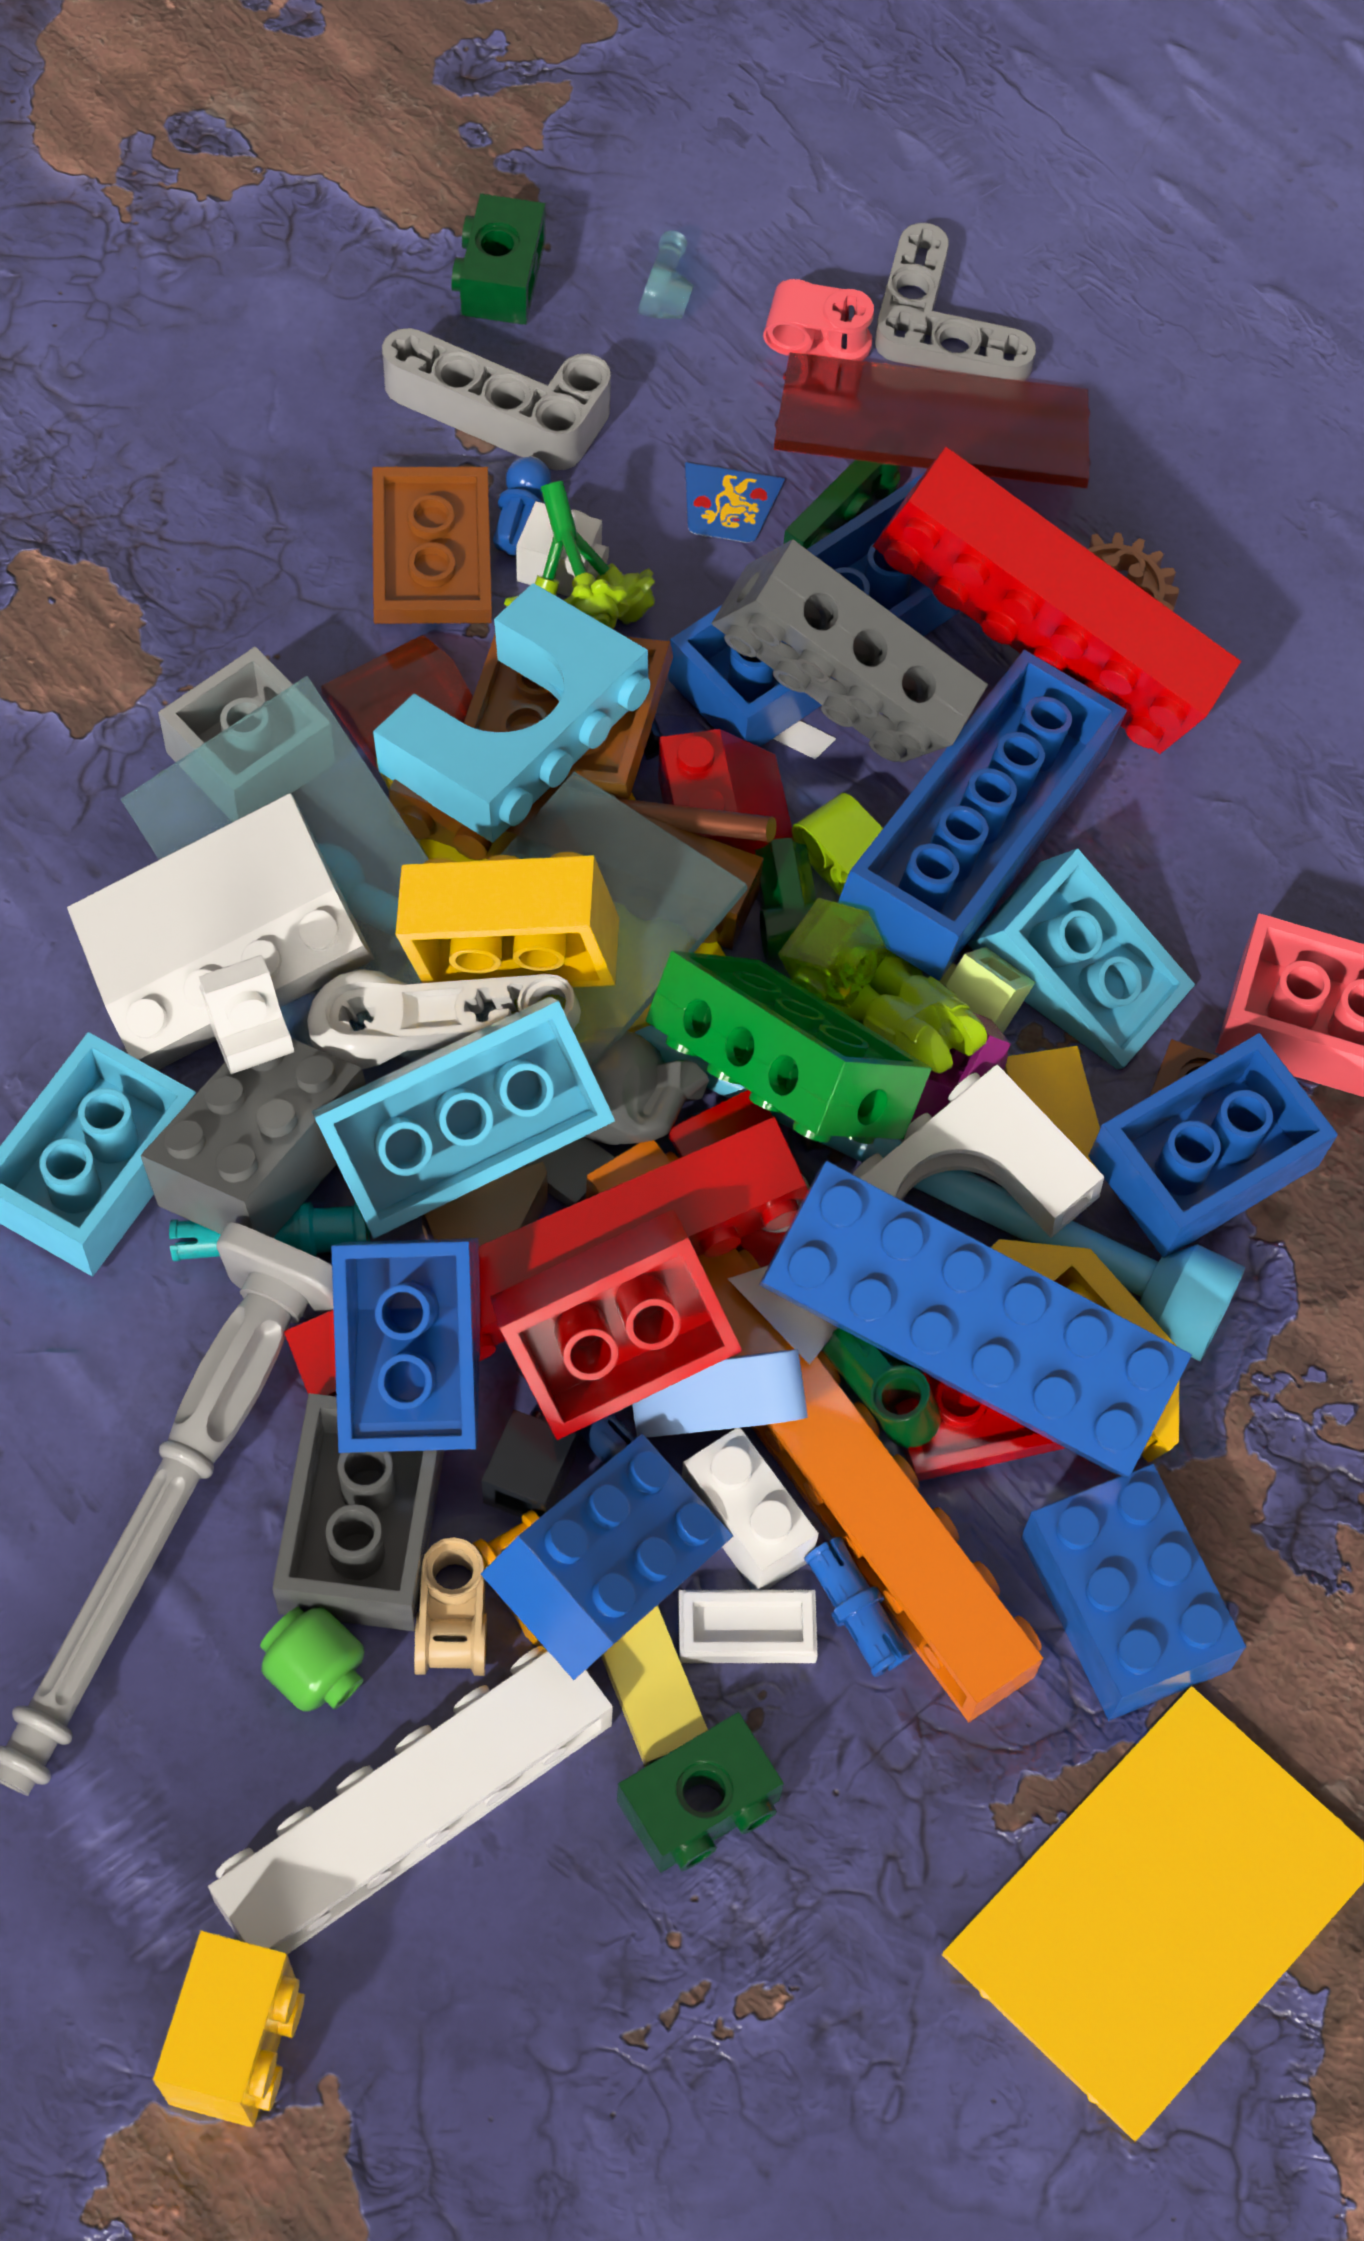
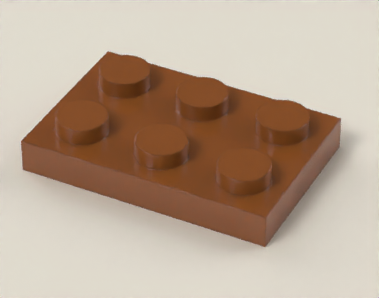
[372,467,492,624]

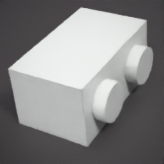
[682,1428,818,1590]

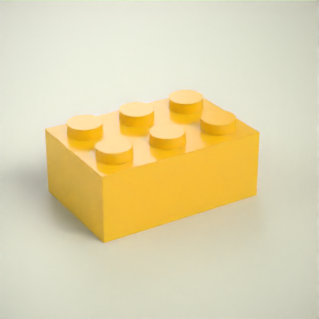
[395,852,619,987]

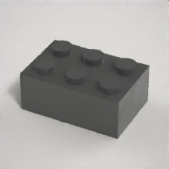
[140,1038,366,1238]
[272,1393,445,1632]

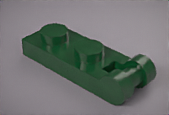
[783,437,904,549]

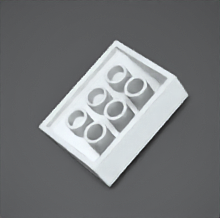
[67,793,375,1070]

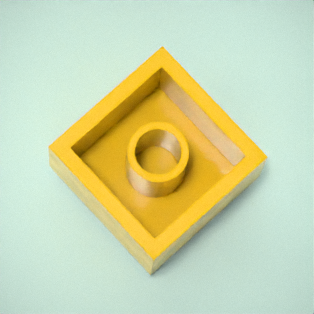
[153,1931,305,2128]

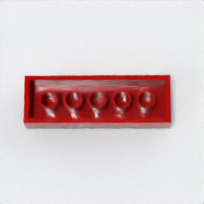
[872,447,1241,754]

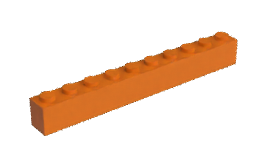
[586,1140,1043,1723]

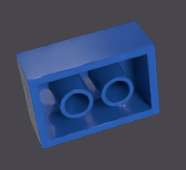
[1088,1033,1338,1258]
[481,1434,733,1680]
[1020,1464,1246,1721]

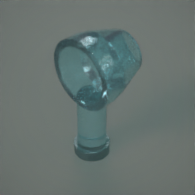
[637,231,694,319]

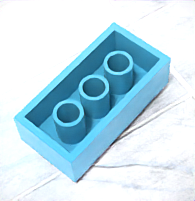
[312,997,615,1238]

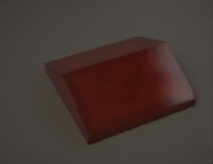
[321,634,473,777]

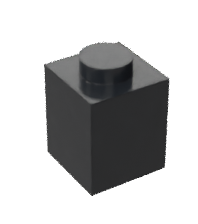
[482,1409,576,1518]

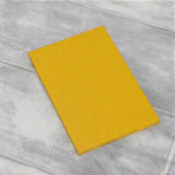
[942,1686,1364,2142]

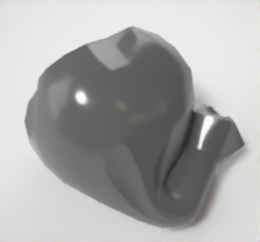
[580,1029,709,1145]

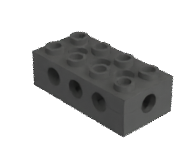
[711,539,988,763]

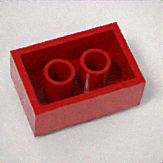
[490,1209,742,1440]

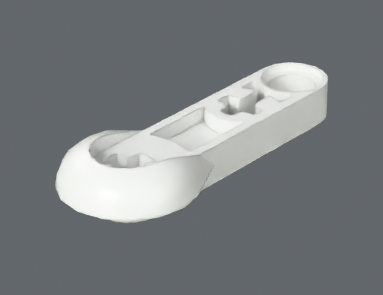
[307,969,581,1069]

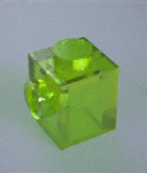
[778,898,888,1008]

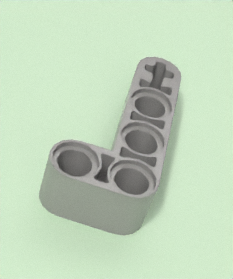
[382,328,611,470]

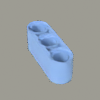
[632,1349,808,1438]

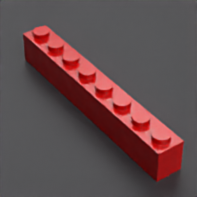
[284,1117,808,1397]

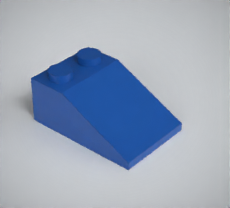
[331,1238,481,1453]

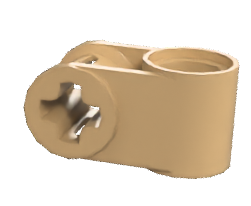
[414,1537,487,1676]

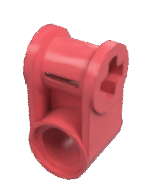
[763,279,874,365]

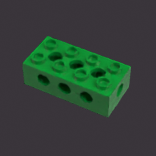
[645,950,932,1144]

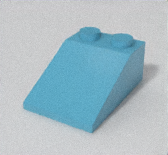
[967,848,1195,1070]

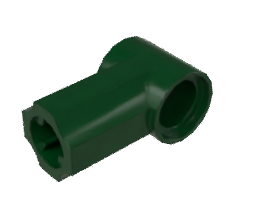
[755,838,829,961]
[823,1327,941,1448]

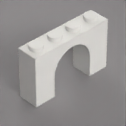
[852,1064,1104,1238]

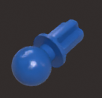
[493,456,552,556]

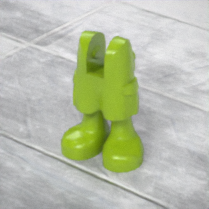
[822,949,987,1074]

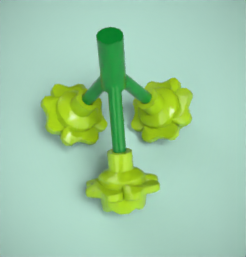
[504,481,655,629]

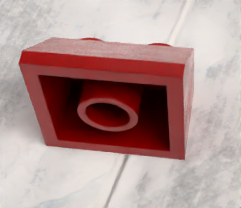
[658,729,795,855]

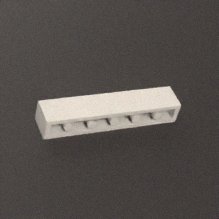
[208,1646,613,1954]

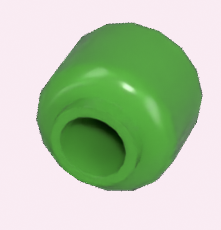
[260,1607,365,1712]

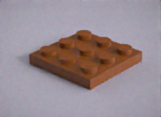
[464,635,673,799]

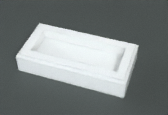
[678,1590,817,1663]

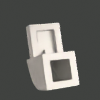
[198,955,294,1074]

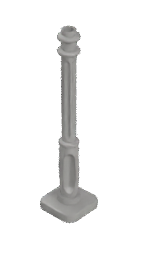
[0,1222,333,1796]

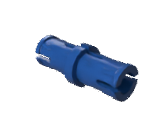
[804,1536,912,1677]

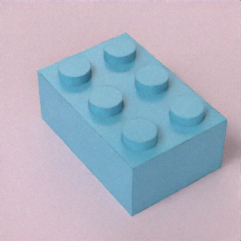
[0,1032,196,1277]

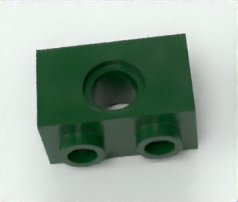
[451,193,546,325]
[617,1712,784,1873]

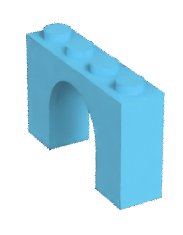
[373,583,650,843]

